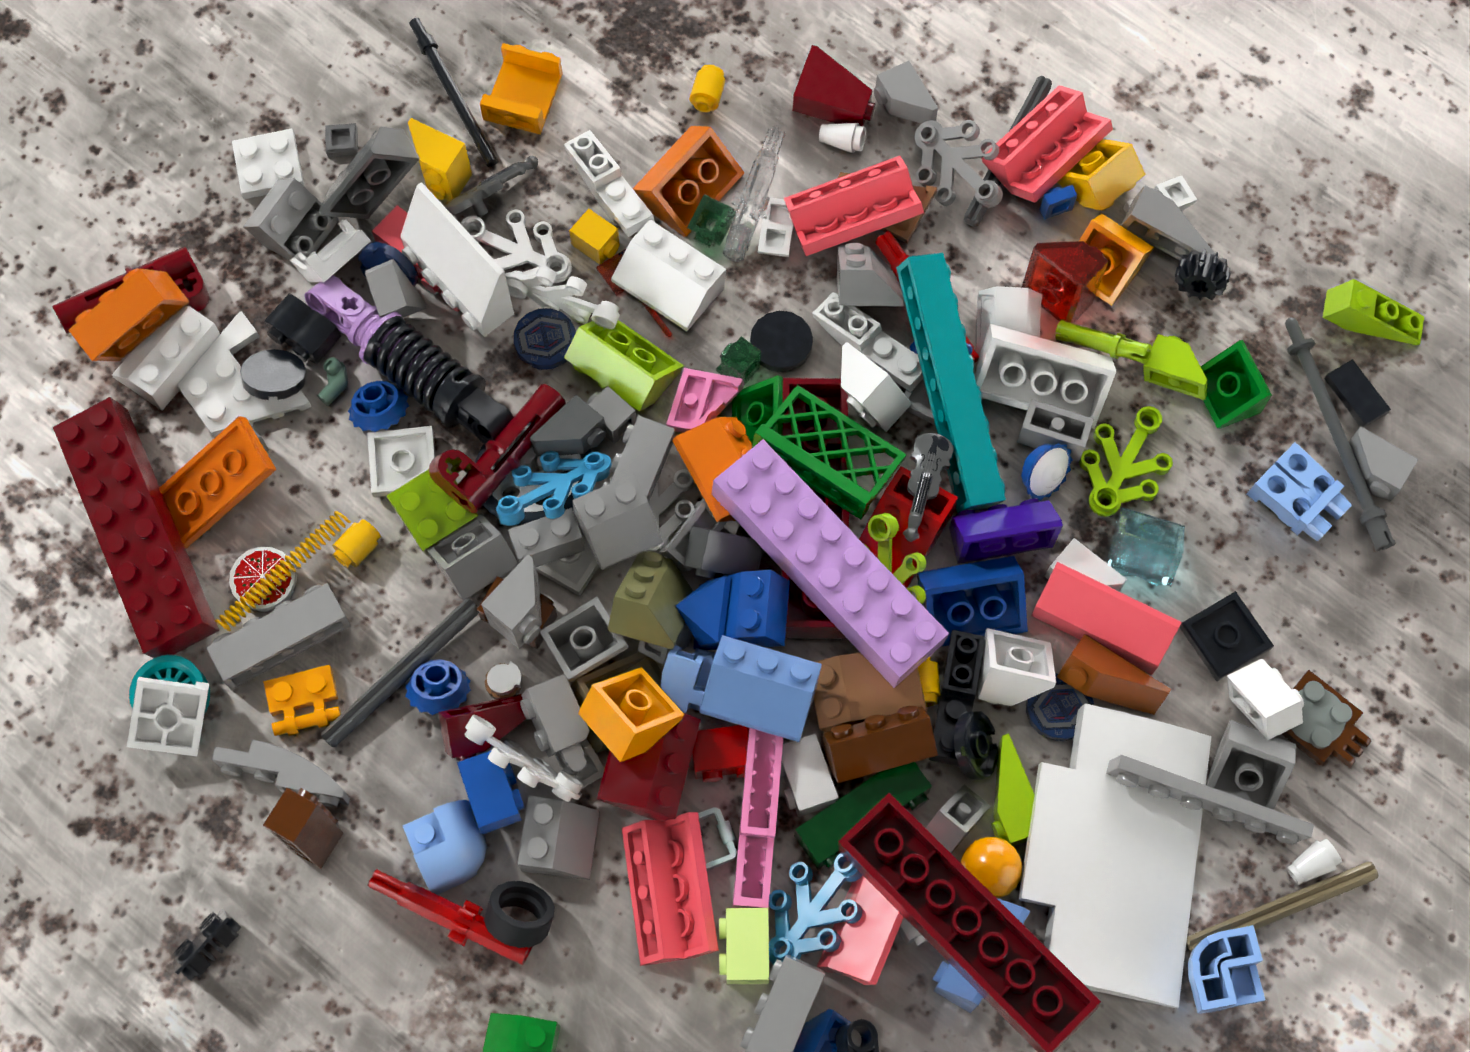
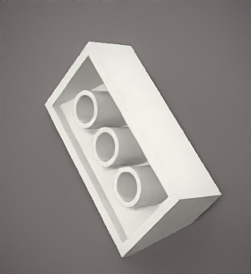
[975,324,1116,429]

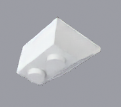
[841,342,912,432]

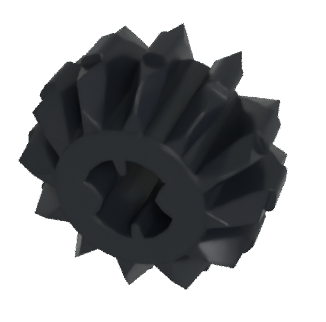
[1175,249,1231,301]

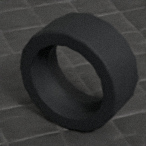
[484,881,555,948]

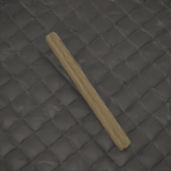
[1186,861,1379,952]

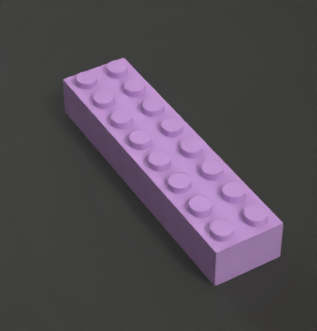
[711,439,949,688]

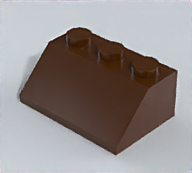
[822,706,938,783]

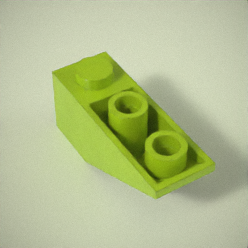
[1323,279,1424,345]

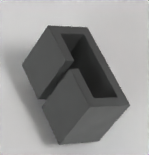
[684,526,763,579]

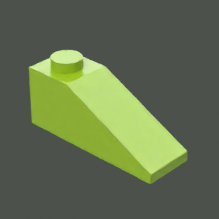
[991,733,1035,847]

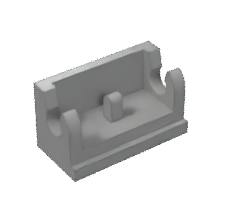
[659,499,727,571]

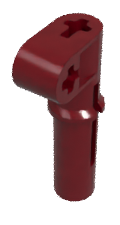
[52,246,209,334]
[429,384,566,513]

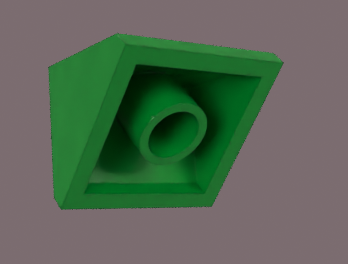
[1200,340,1272,429]
[732,375,783,444]

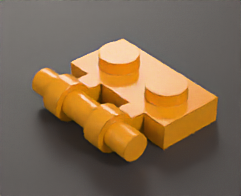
[263,664,341,736]

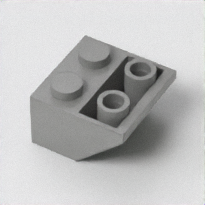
[243,178,340,261]

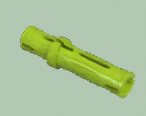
[1055,320,1152,364]

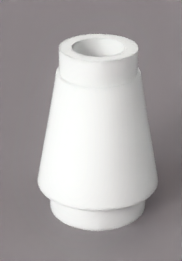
[819,123,866,153]
[1286,839,1342,885]

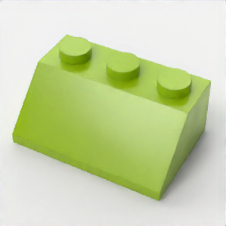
[564,320,684,411]

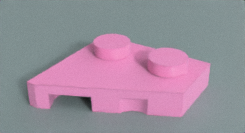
[666,368,744,433]

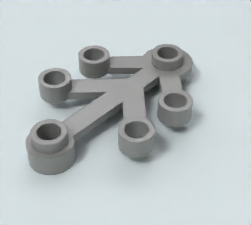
[915,120,1003,208]

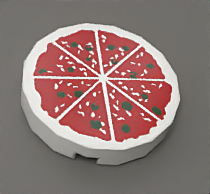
[229,547,297,612]

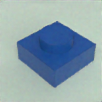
[1039,185,1077,220]

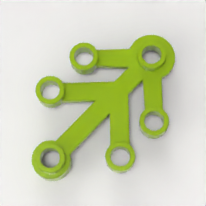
[1079,406,1173,517]
[864,513,926,604]

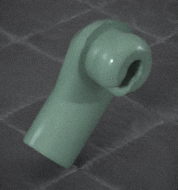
[317,357,348,406]

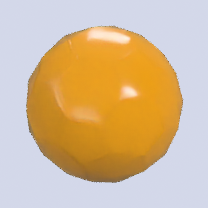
[961,837,1023,898]

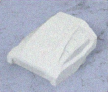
[975,286,1042,355]

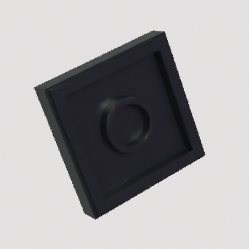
[1179,591,1274,681]

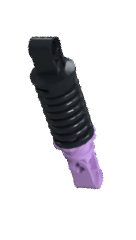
[304,275,514,445]

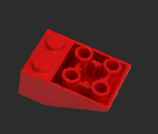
[859,466,958,588]

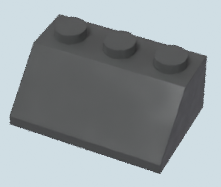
[319,127,420,219]

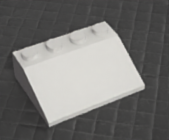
[400,182,514,337]

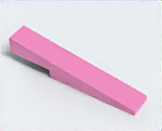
[732,728,783,908]

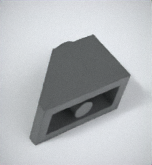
[530,395,607,456]

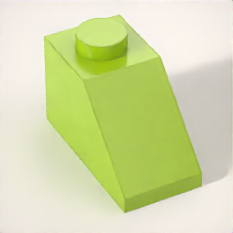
[1143,334,1207,400]

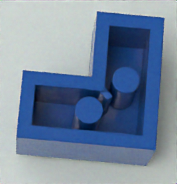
[457,750,525,835]

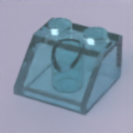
[1107,507,1185,587]

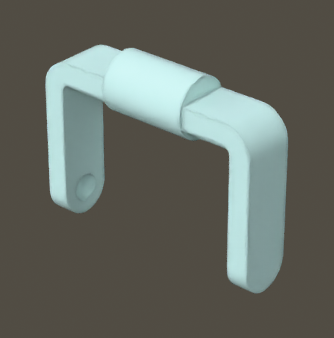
[698,807,737,871]

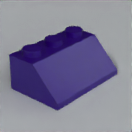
[949,499,1063,564]

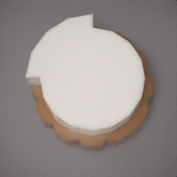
[485,661,522,699]

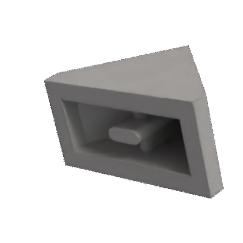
[365,259,427,318]

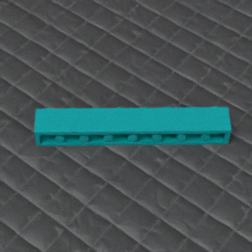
[896,252,1006,513]

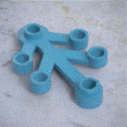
[496,451,612,526]
[769,853,862,964]

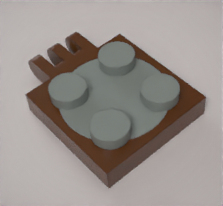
[1281,670,1372,767]

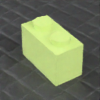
[719,908,769,984]

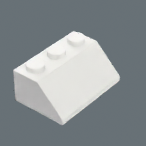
[611,220,726,331]
[112,306,220,410]

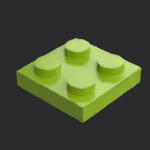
[386,468,478,551]

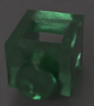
[687,194,738,248]
[716,336,761,385]

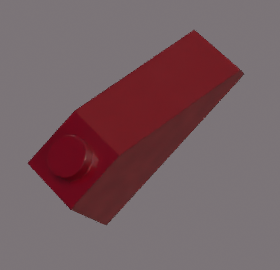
[438,693,527,761]

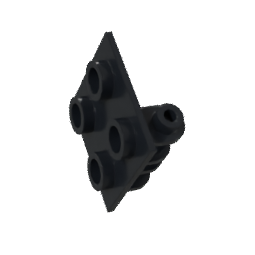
[172,909,241,981]

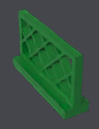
[751,385,907,520]

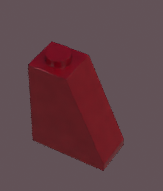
[792,45,876,127]

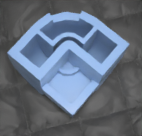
[661,645,716,713]
[403,800,487,895]
[1188,925,1265,1014]

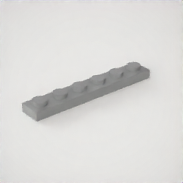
[1106,755,1314,844]

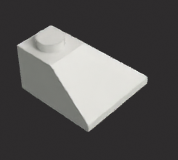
[977,628,1056,706]

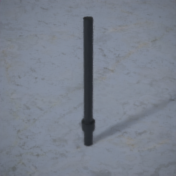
[409,18,498,167]

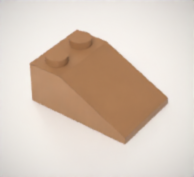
[813,653,927,732]

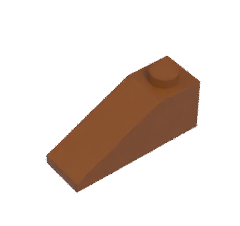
[1057,634,1171,715]

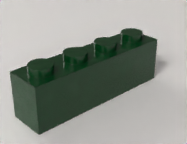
[794,762,932,870]

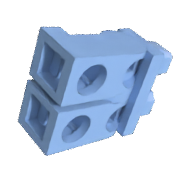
[1246,442,1352,541]

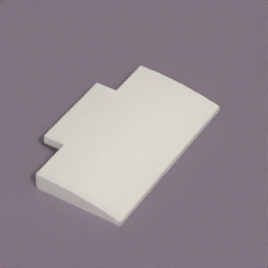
[1018,703,1212,1008]

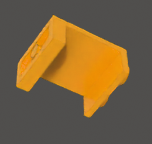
[480,43,563,135]

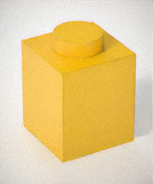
[569,208,620,265]

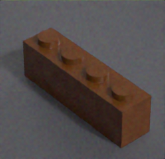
[263,788,343,869]

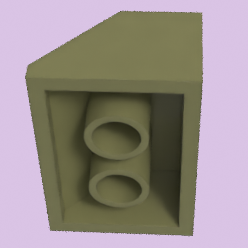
[607,551,693,650]

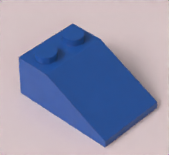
[693,570,790,650]

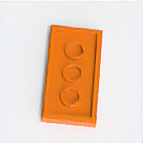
[159,416,277,549]

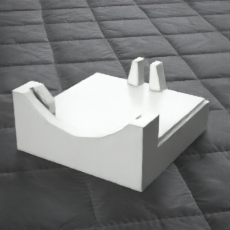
[290,219,371,282]
[127,677,210,757]

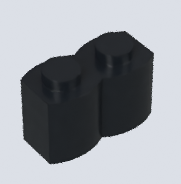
[264,293,341,364]

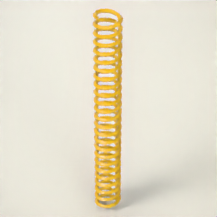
[214,511,351,631]

